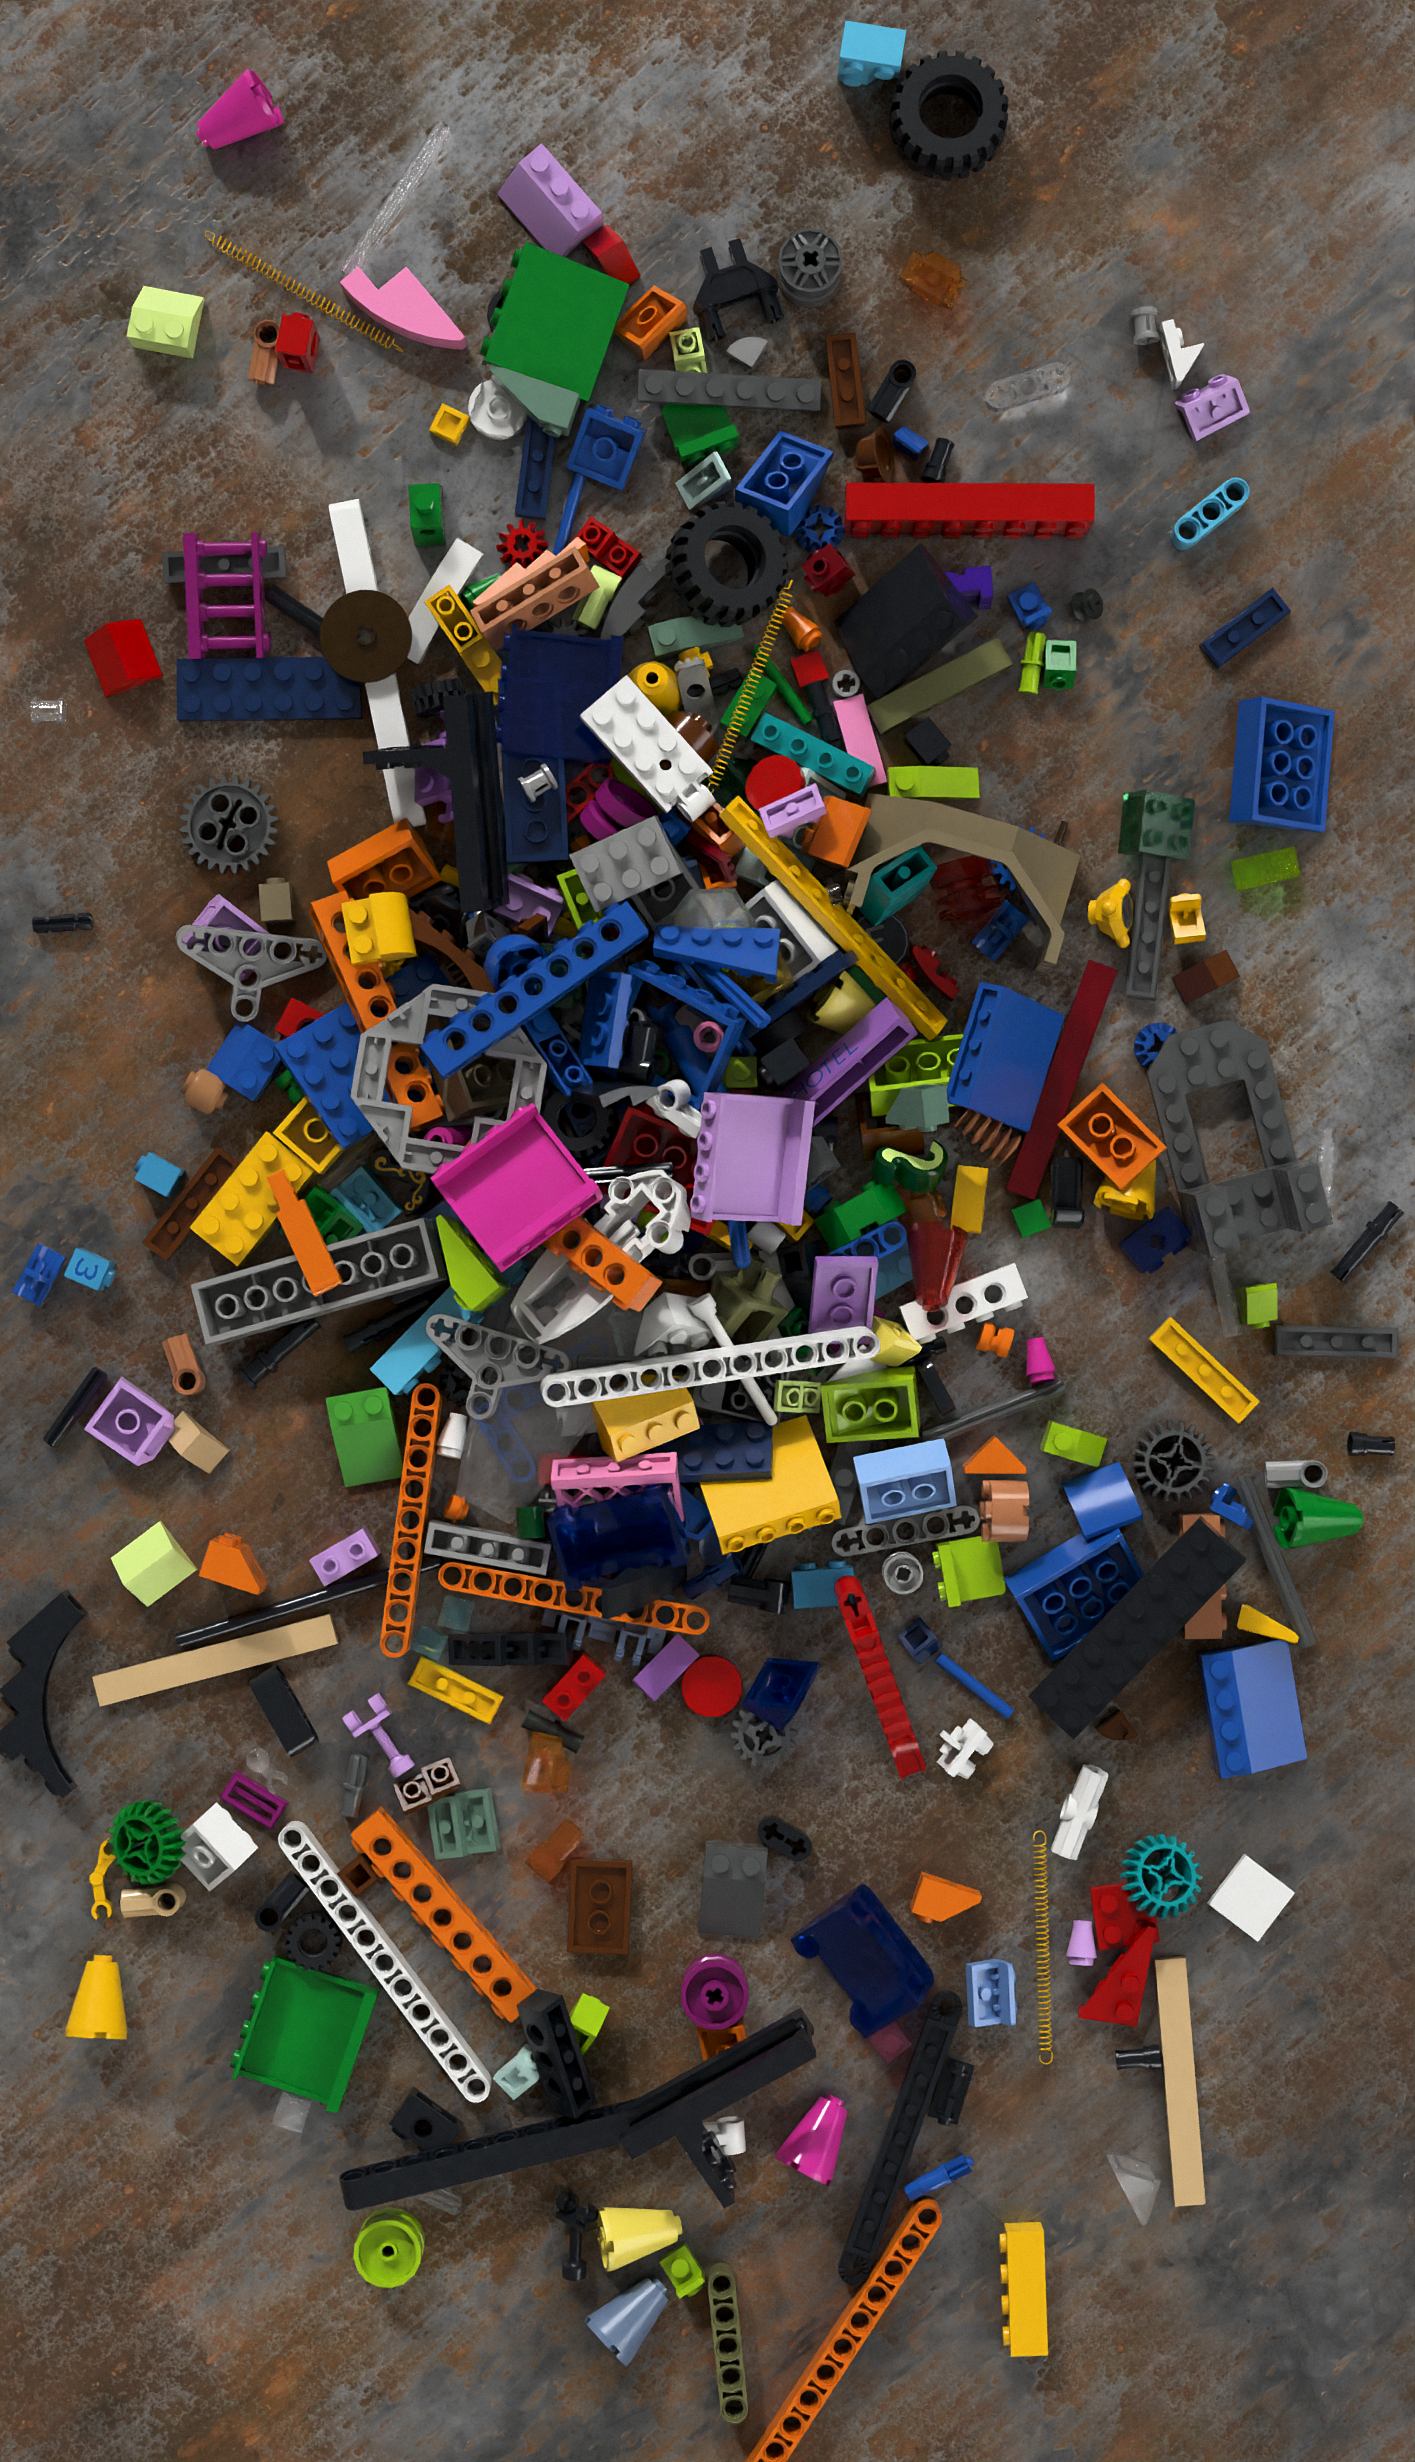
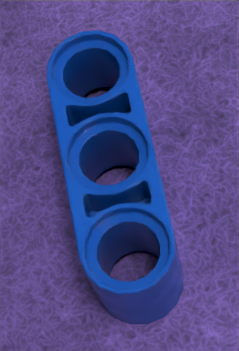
[827,1221,907,1259]

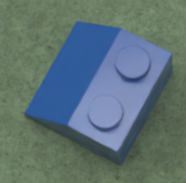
[206,1020,284,1103]

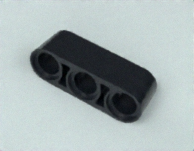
[249,1664,319,1757]

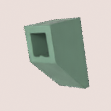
[885,1084,949,1132]

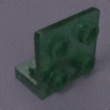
[1118,790,1195,860]

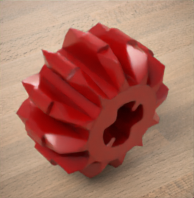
[496,520,549,569]

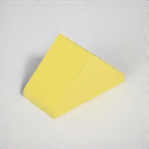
[870,1316,922,1367]

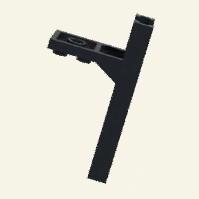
[363,691,510,912]
[619,2008,817,2208]

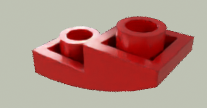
[573,516,643,581]
[910,945,960,1002]

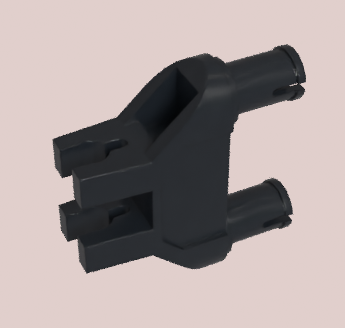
[693,238,784,343]

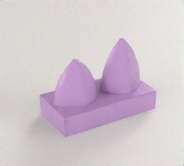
[759,783,828,839]

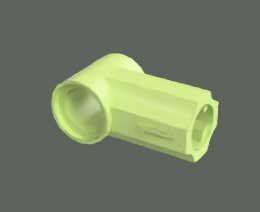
[572,565,623,632]

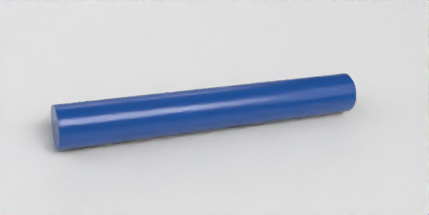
[552,473,586,556]
[934,1652,1014,1719]

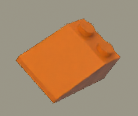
[1057,1082,1167,1191]

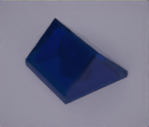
[742,1658,821,1731]

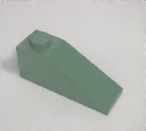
[489,364,580,437]
[648,616,744,662]

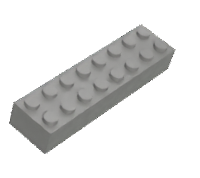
[191,1218,448,1345]

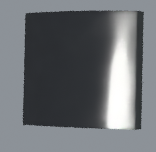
[570,1081,659,1108]

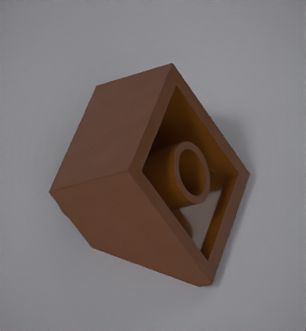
[854,1092,925,1162]

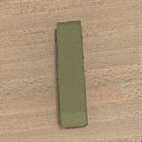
[867,638,1013,735]
[708,2263,748,2424]

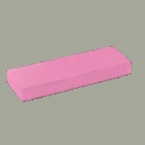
[833,694,887,788]

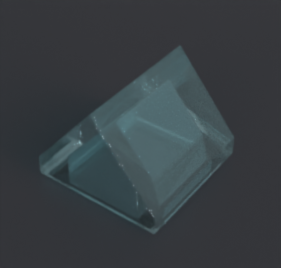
[410,1625,448,1662]

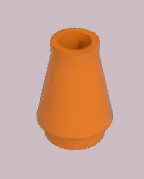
[779,606,823,652]

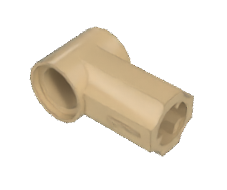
[120,1883,186,1918]

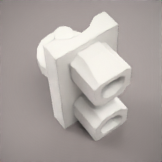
[937,1718,993,1779]

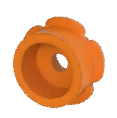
[443,1494,469,1524]

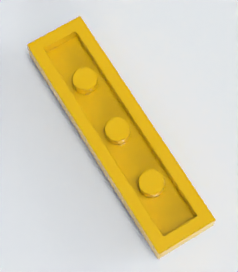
[1148,1317,1260,1424]

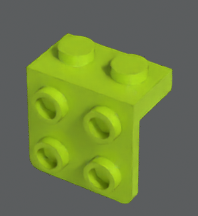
[932,1535,1006,1607]

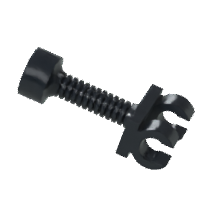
[556,2191,599,2281]

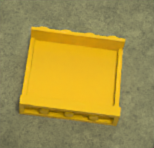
[699,1415,842,1555]

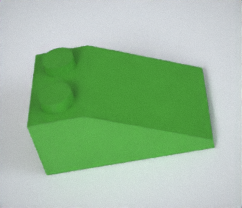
[326,1387,404,1487]

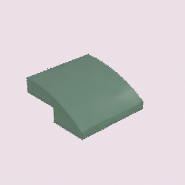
[427,1788,501,1860]

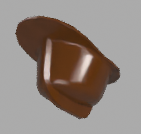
[854,427,894,483]

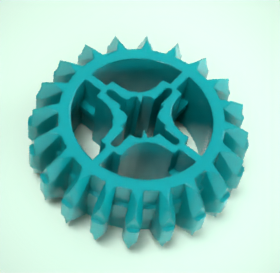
[1119,1834,1203,1919]

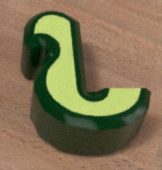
[871,1140,948,1193]

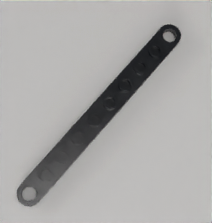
[838,1990,963,2286]

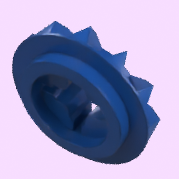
[795,504,844,553]
[1134,1023,1178,1069]

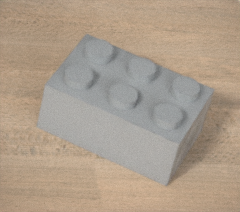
[569,815,683,913]

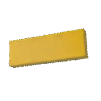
[408,1655,504,1725]

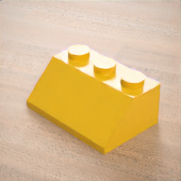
[590,1374,700,1463]

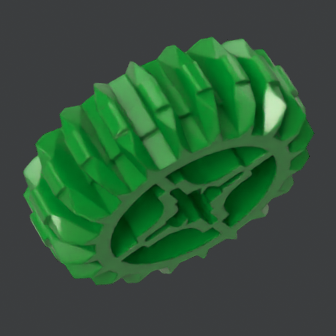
[108,1800,187,1885]

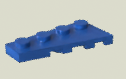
[653,925,780,984]

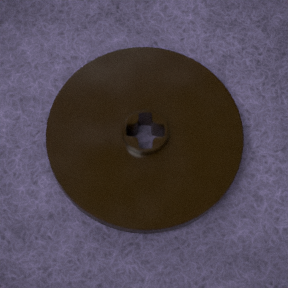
[320,590,412,683]

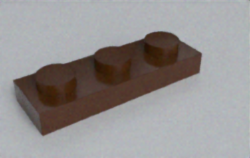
[825,332,866,430]

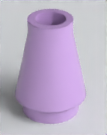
[1066,1920,1097,1966]

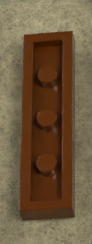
[142,1146,241,1261]

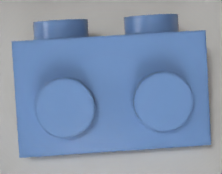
[965,1959,1018,2028]

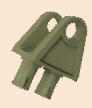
[708,1254,788,1346]

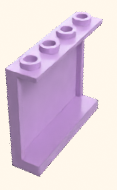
[690,1092,815,1225]

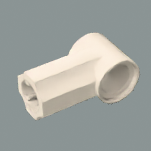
[686,2116,746,2155]

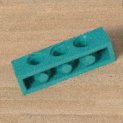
[751,712,876,799]

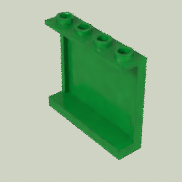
[479,242,630,406]
[230,1954,380,2114]

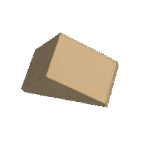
[168,1411,230,1474]

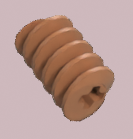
[953,1109,1022,1167]

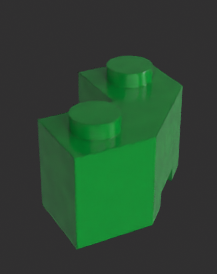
[814,1180,908,1252]

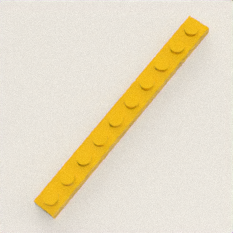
[719,795,948,1041]

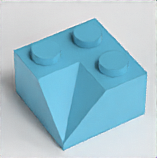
[837,20,907,87]

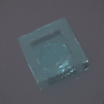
[438,1594,476,1632]

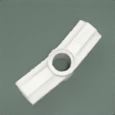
[1051,1764,1108,1860]

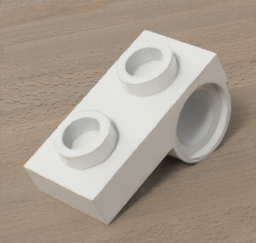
[646,1079,702,1139]

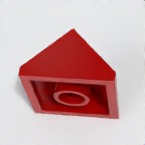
[84,619,163,698]

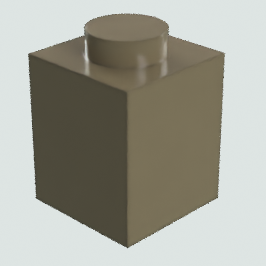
[259,878,296,925]

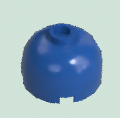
[485,934,548,995]

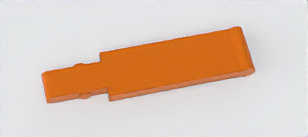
[267,1169,343,1297]

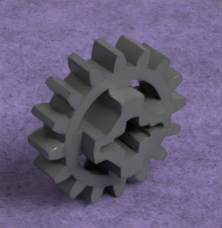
[731,1699,798,1768]

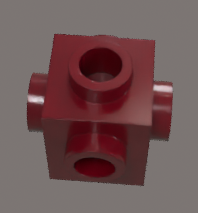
[801,543,856,597]

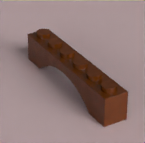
[384,889,517,1014]

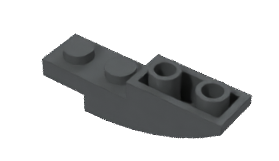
[598,557,672,661]

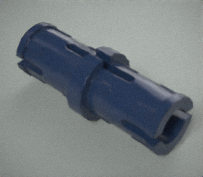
[682,1555,743,1600]

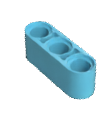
[1170,477,1250,550]

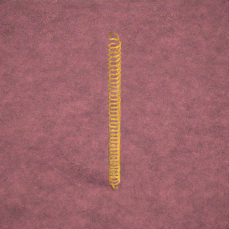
[205,231,403,352]
[707,579,793,794]
[1033,1830,1053,2065]

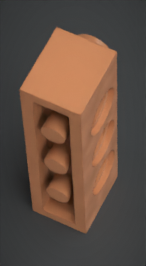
[470,546,600,651]

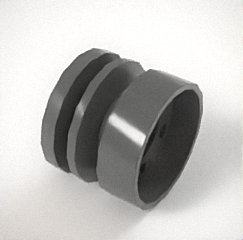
[777,228,843,309]

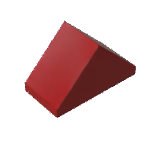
[582,225,641,284]

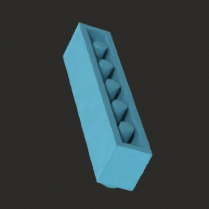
[370,1251,530,1395]

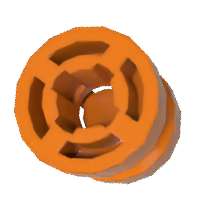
[976,1321,1014,1358]

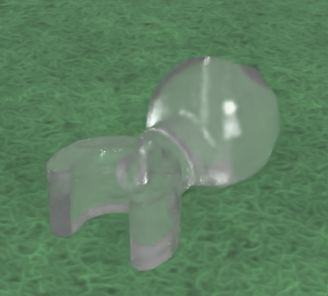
[246,1748,288,1794]

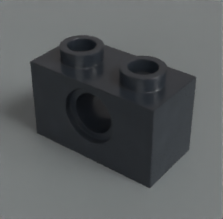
[389,2086,463,2152]

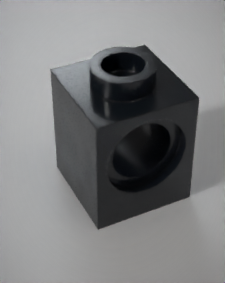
[903,716,952,766]

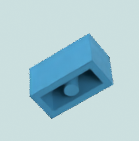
[791,1560,854,1609]

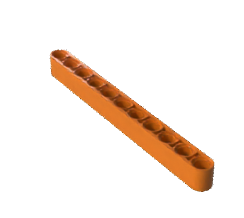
[745,2196,942,2462]

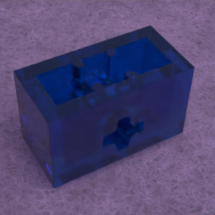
[1117,1206,1192,1274]

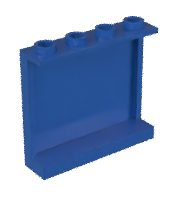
[947,981,1065,1133]

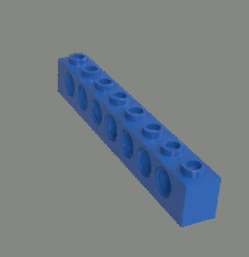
[421,901,649,1081]

